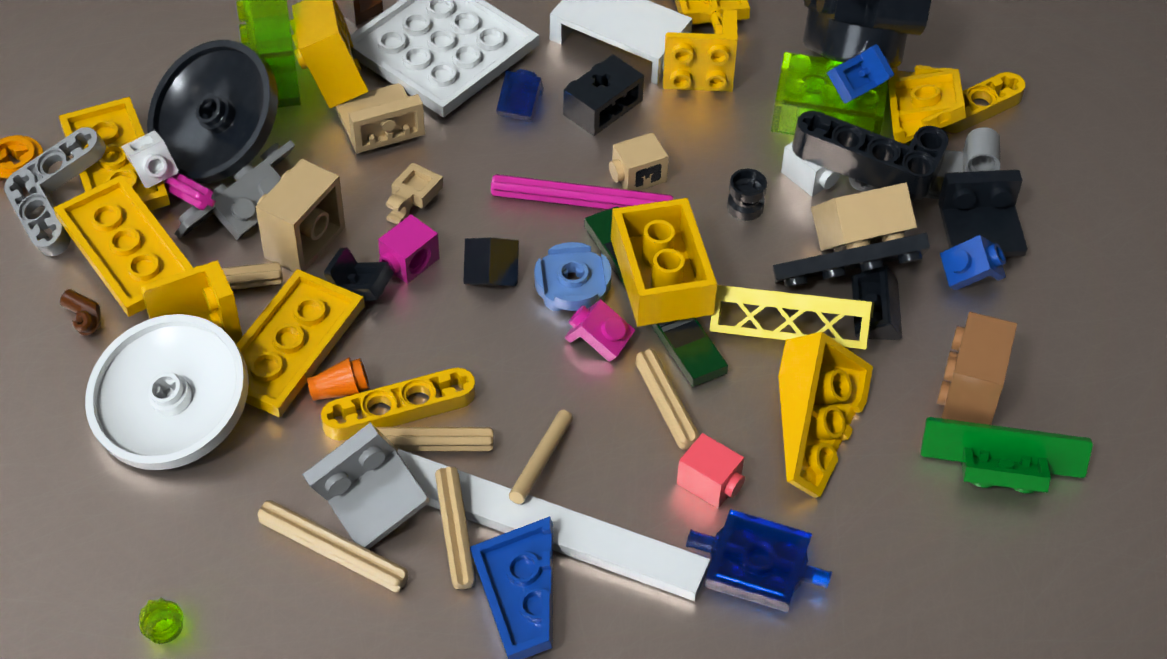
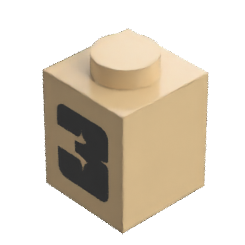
[609,132,669,191]

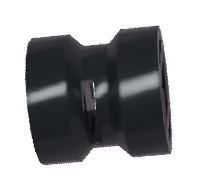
[727,168,767,221]

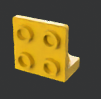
[663,10,738,92]
[141,260,243,344]

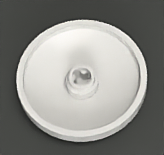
[85,314,249,470]

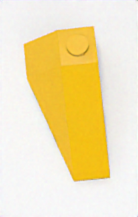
[778,332,873,498]

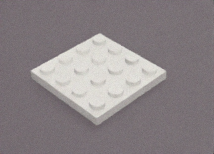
[350,0,539,118]

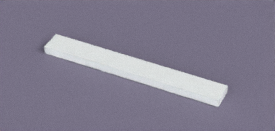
[397,449,710,601]

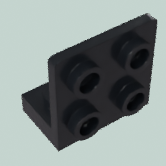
[938,170,1028,257]

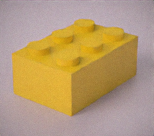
[611,198,717,327]

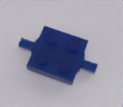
[686,509,832,613]

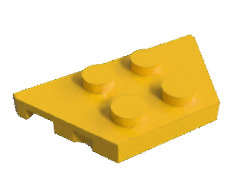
[888,65,966,144]

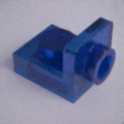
[496,69,544,122]

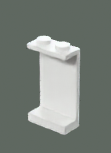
[550,0,693,85]

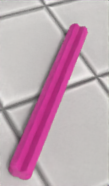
[491,174,673,210]

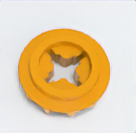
[0,135,43,181]

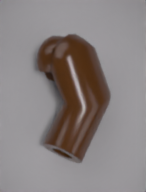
[60,289,101,336]

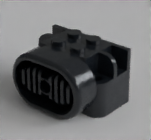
[803,0,931,68]

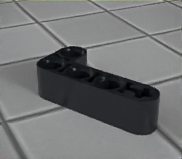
[792,111,949,201]

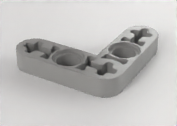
[4,127,106,257]

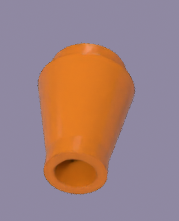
[307,357,370,401]

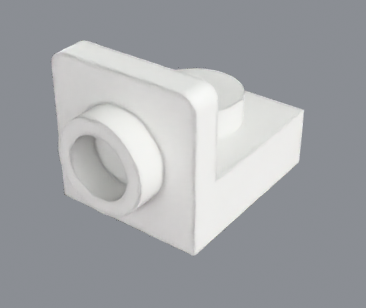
[121,130,178,188]

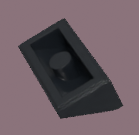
[851,264,902,340]

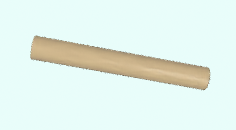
[509,410,573,504]

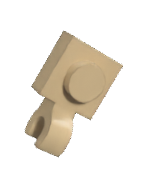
[386,163,443,225]

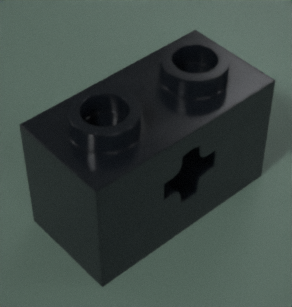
[563,54,644,136]

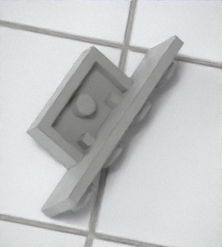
[174,140,296,240]

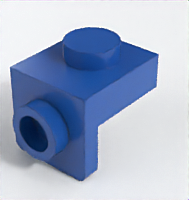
[827,44,894,104]
[940,235,1006,291]

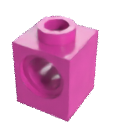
[378,214,440,284]

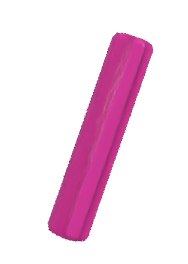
[164,172,216,210]

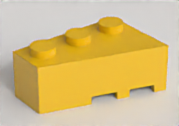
[289,0,369,109]

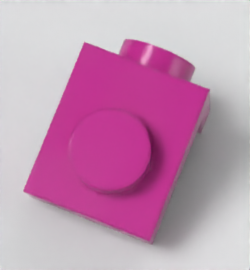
[564,299,635,362]

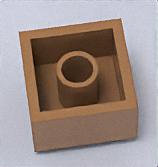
[937,312,1017,425]

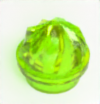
[138,597,184,644]

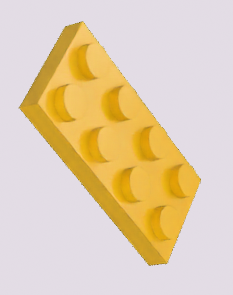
[59,96,170,210]
[53,175,193,317]
[236,269,365,418]

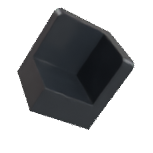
[463,237,519,286]

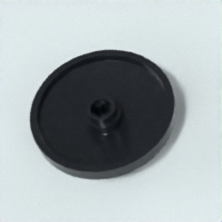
[147,40,278,183]

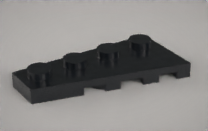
[773,233,930,288]

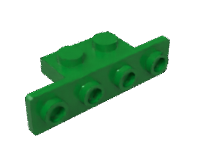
[920,417,1093,493]

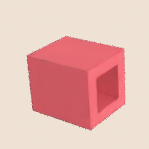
[677,433,745,508]

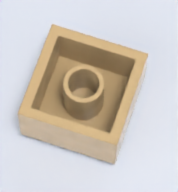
[255,158,345,272]
[811,182,917,252]

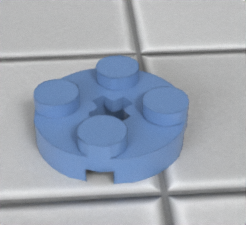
[534,242,612,311]

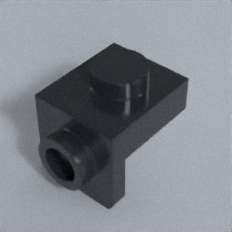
[324,247,394,300]

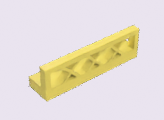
[709,285,874,350]

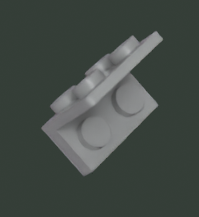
[302,422,430,549]

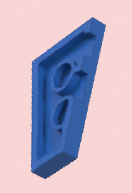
[470,516,553,659]

